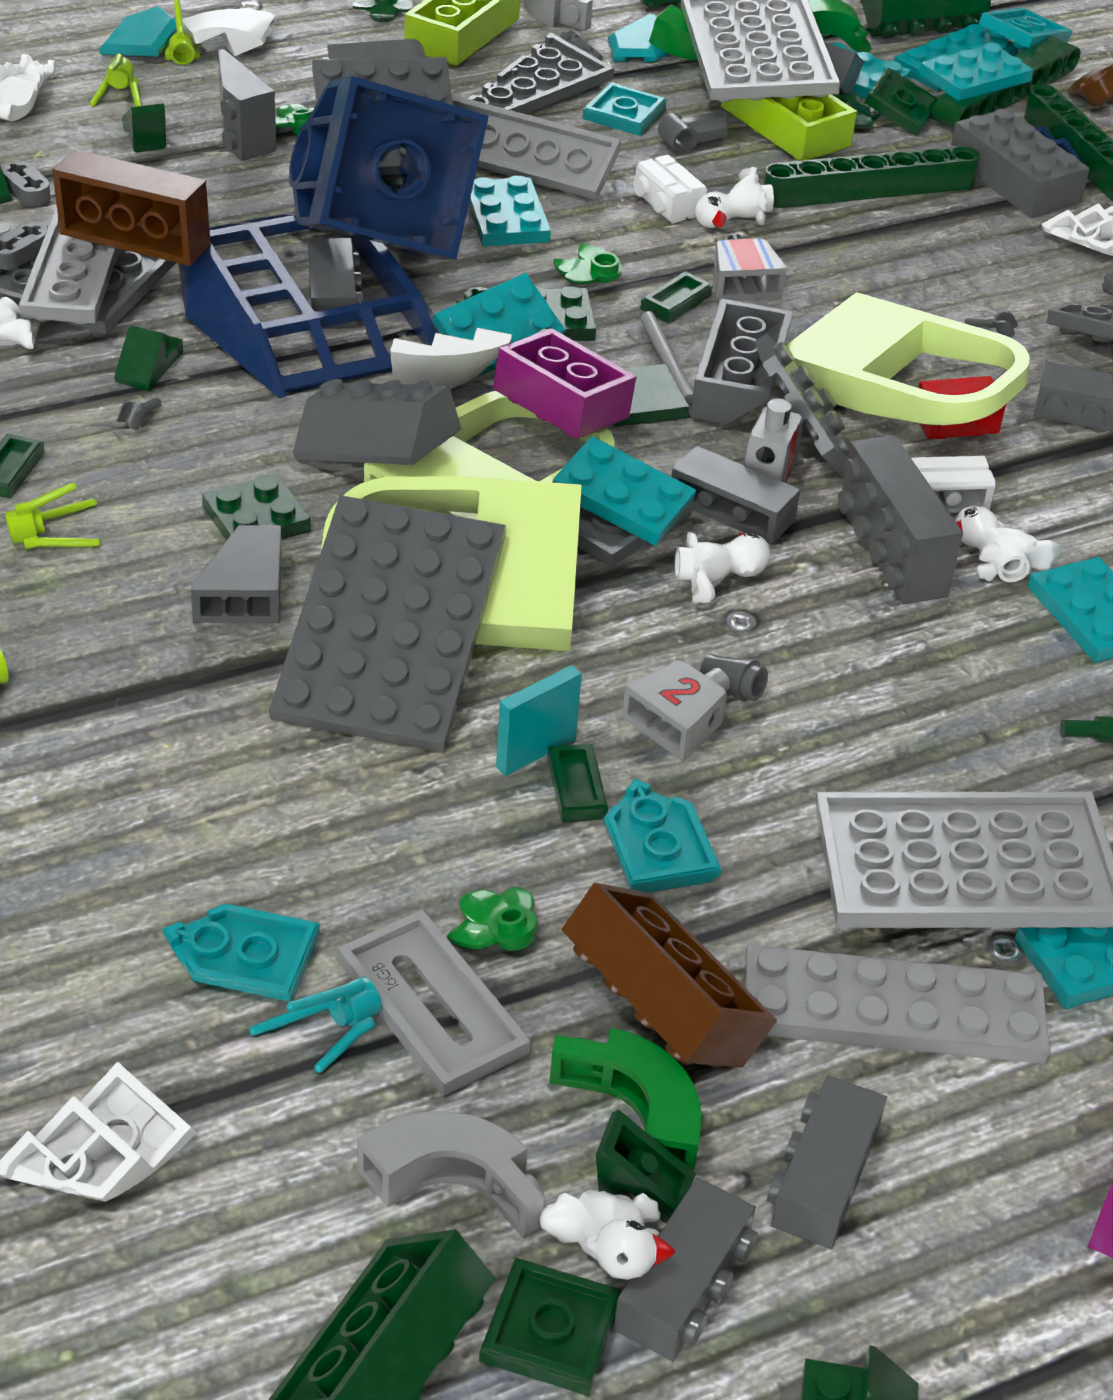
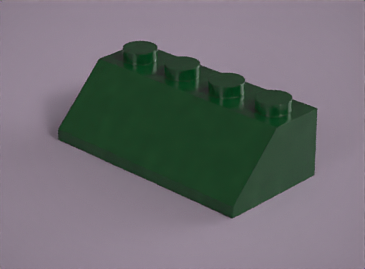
[862,0,991,38]
[268,1229,496,1400]

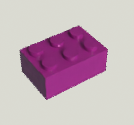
[493,328,637,439]

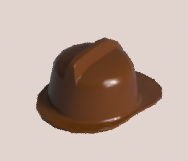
[1067,63,1113,107]

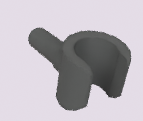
[965,310,1018,337]
[116,398,161,430]

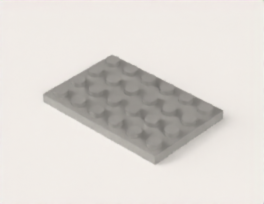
[681,0,840,102]
[816,792,1113,929]

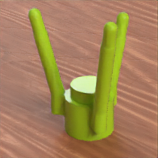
[163,0,202,65]
[90,53,142,107]
[5,483,101,550]

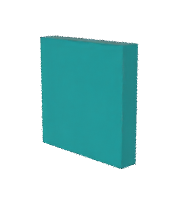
[582,83,667,136]
[496,665,582,776]

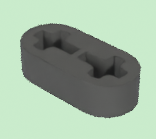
[1,161,51,207]
[0,222,48,270]

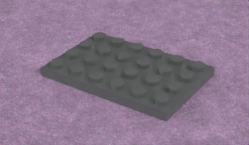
[269,495,506,753]

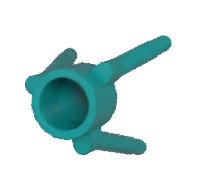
[249,976,382,1073]

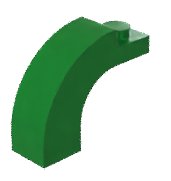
[808,0,872,52]
[649,5,698,61]
[549,1027,702,1171]

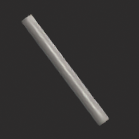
[640,311,693,406]

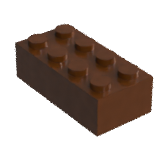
[52,149,211,266]
[561,882,777,1068]

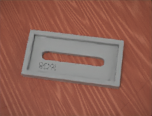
[337,909,531,1097]

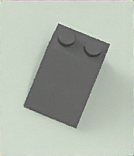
[218,49,276,161]

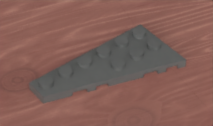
[467,32,614,115]

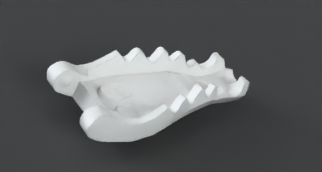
[0,54,55,122]

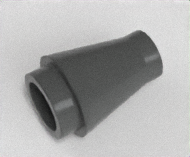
[700,654,768,702]

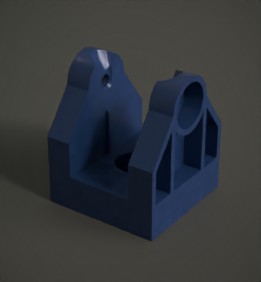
[289,76,489,260]

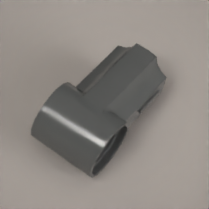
[658,111,728,155]

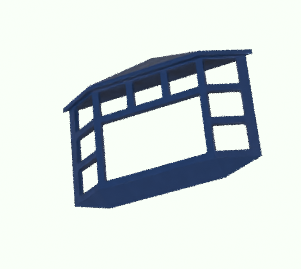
[179,211,440,398]

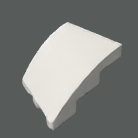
[183,9,277,56]
[1041,203,1113,256]
[390,328,512,389]
[0,1062,196,1202]

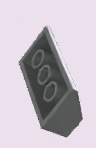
[690,299,793,424]
[293,379,462,465]

